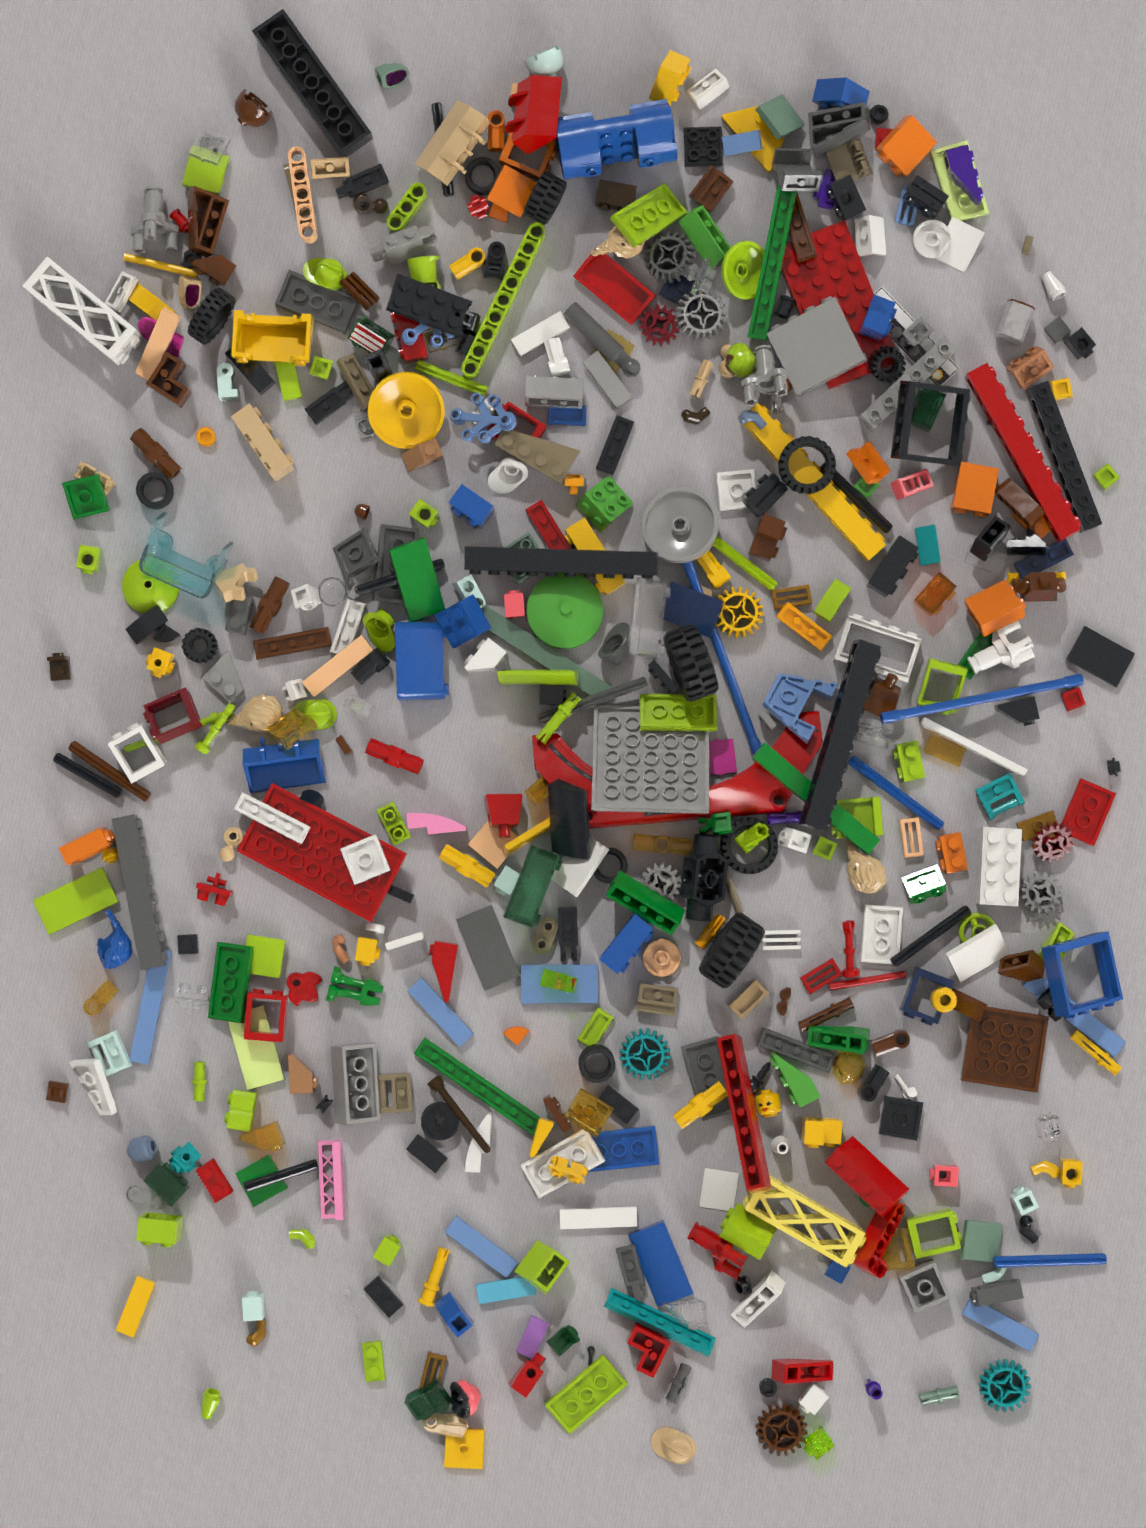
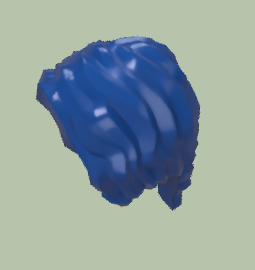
[97,910,132,969]

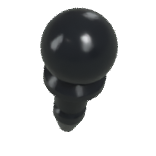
[750,1062,771,1094]

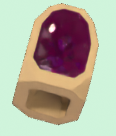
[178,275,202,309]

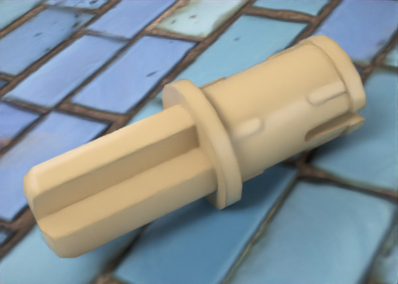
[689,360,713,398]

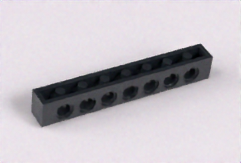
[1026,381,1102,533]

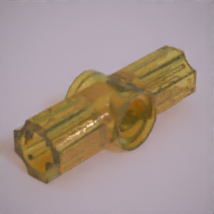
[632,833,691,855]

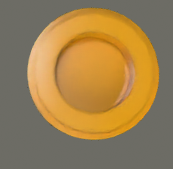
[196,427,216,447]

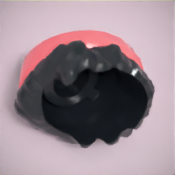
[449,1380,481,1419]

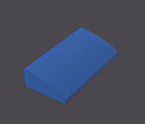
[628,1220,694,1306]

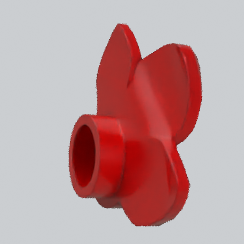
[286,971,322,1006]

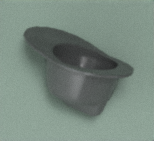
[598,622,630,665]

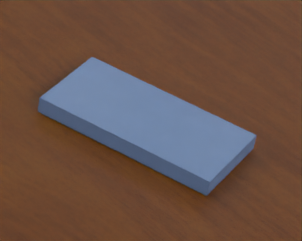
[521,964,598,1003]

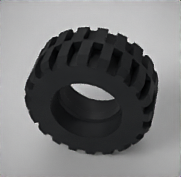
[663,624,719,702]
[699,913,765,988]

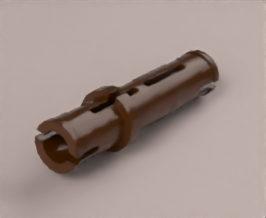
[798,997,855,1033]

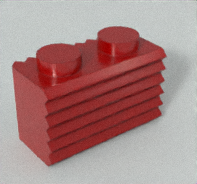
[195,1158,234,1203]

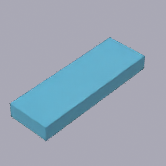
[476,1277,536,1304]

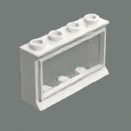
[833,614,922,684]

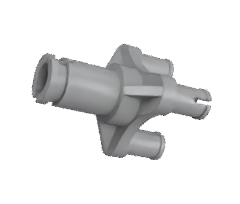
[131,186,180,254]
[741,345,788,414]

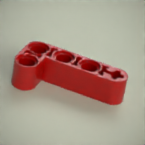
[853,1202,905,1279]

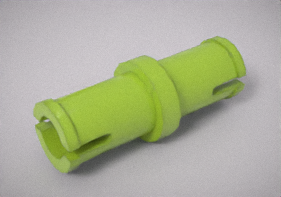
[192,1061,207,1101]

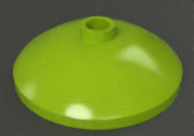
[722,241,764,299]
[122,557,180,614]

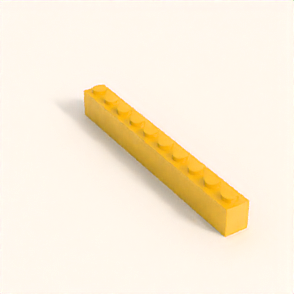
[742,403,886,562]

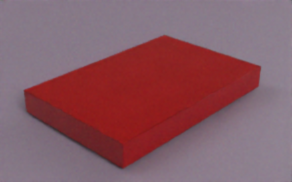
[1061,778,1116,846]

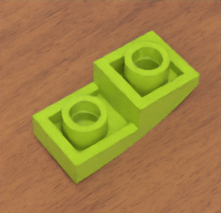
[813,578,852,623]
[376,801,411,846]

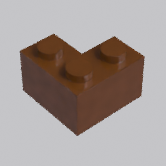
[146,352,192,408]
[748,513,787,562]

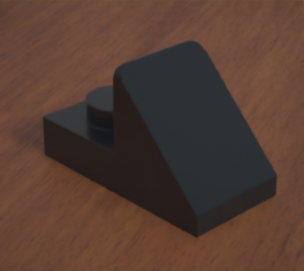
[363,349,393,384]
[1007,527,1046,555]

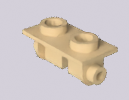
[73,462,116,496]

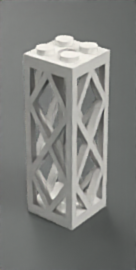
[23,257,142,366]

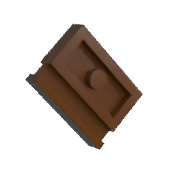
[689,165,734,213]

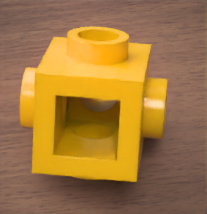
[145,647,175,678]

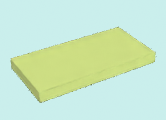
[930,140,989,222]
[228,1005,285,1090]

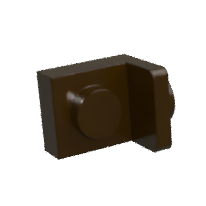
[47,653,71,681]

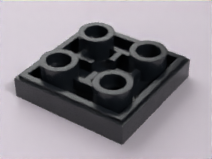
[683,126,723,167]

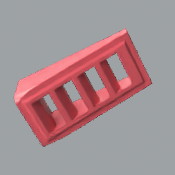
[890,468,934,500]

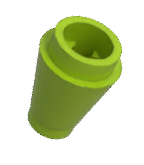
[201,1388,221,1419]

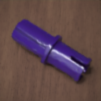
[767,810,802,826]
[864,1379,883,1400]

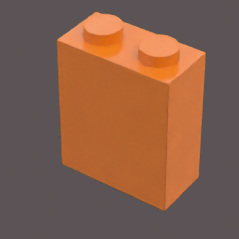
[875,115,937,177]
[950,462,999,518]
[964,579,1026,637]

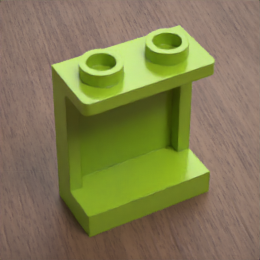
[831,797,883,839]

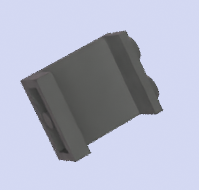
[772,148,822,192]

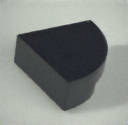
[153,624,180,643]

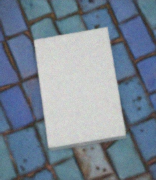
[549,836,609,897]
[860,904,903,964]
[945,924,1010,982]

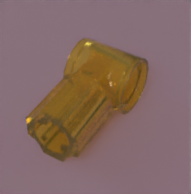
[83,980,119,1015]

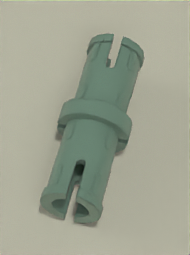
[919,1385,960,1406]

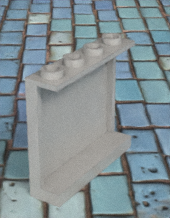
[767,296,868,396]

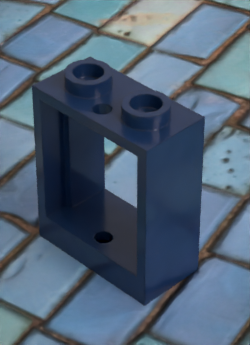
[899,966,954,1026]

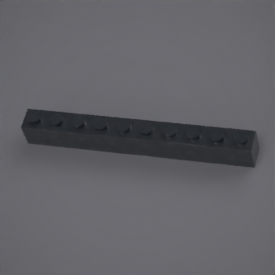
[464,546,658,580]
[799,639,881,832]

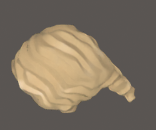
[590,226,645,259]
[225,694,284,732]
[845,840,887,894]

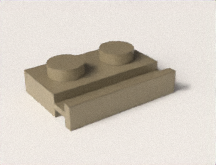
[636,983,678,1016]

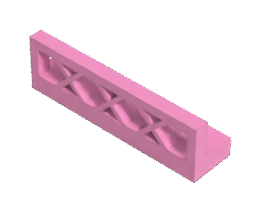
[318,1140,345,1220]

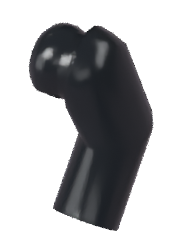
[1019,1215,1039,1244]

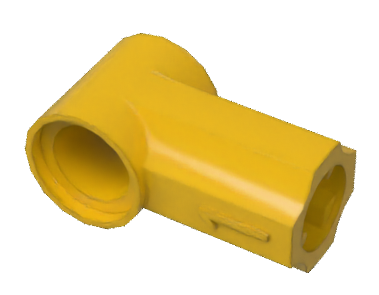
[449,248,486,280]
[696,550,731,590]

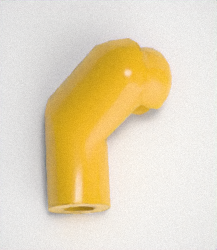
[1030,1161,1060,1178]

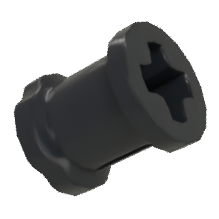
[774,295,797,320]

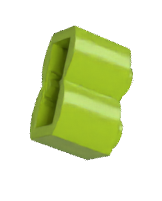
[224,1089,257,1132]

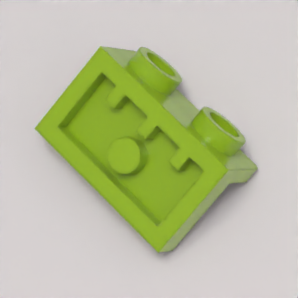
[892,740,925,782]

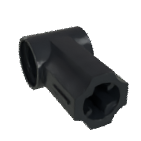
[351,647,390,685]
[857,1064,890,1102]

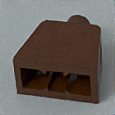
[863,673,901,717]

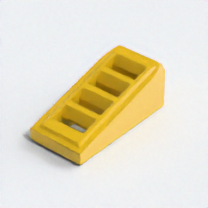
[529,1117,554,1158]

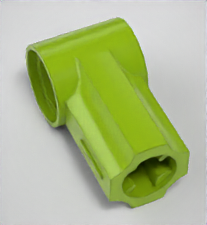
[734,823,769,854]

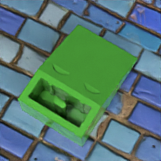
[769,1051,821,1108]

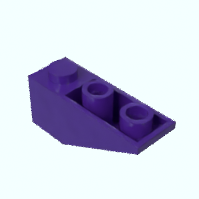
[943,145,983,206]

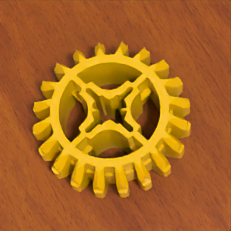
[716,586,764,639]

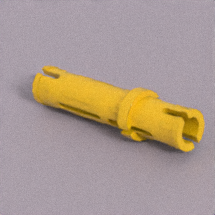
[1070,1029,1122,1076]

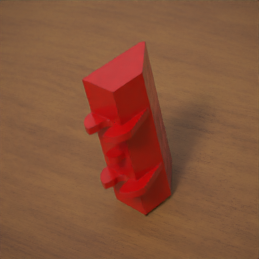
[505,75,562,155]

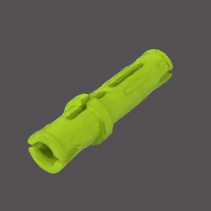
[535,692,581,744]

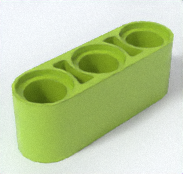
[387,182,427,233]

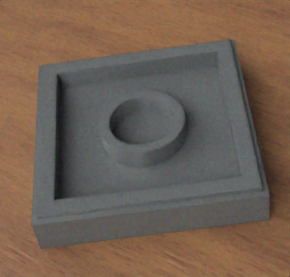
[333,528,381,580]

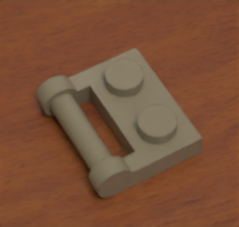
[377,1072,413,1114]

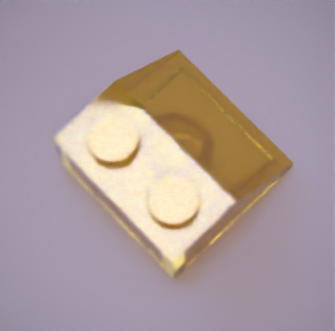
[564,1088,614,1138]

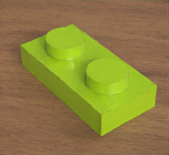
[362,1340,385,1382]

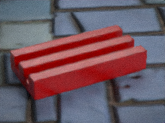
[800,958,842,994]

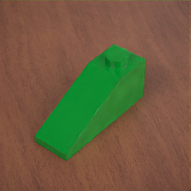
[807,1026,870,1054]

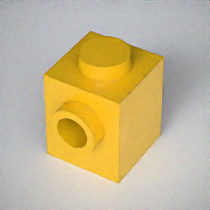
[355,937,381,966]

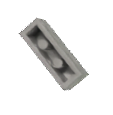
[525,375,584,409]

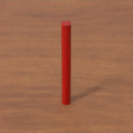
[829,971,906,991]

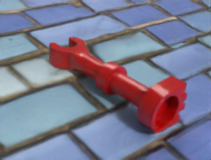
[842,920,860,978]

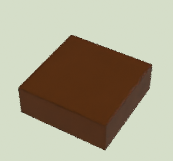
[336,735,353,755]

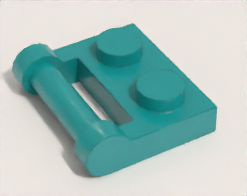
[975,773,1025,821]

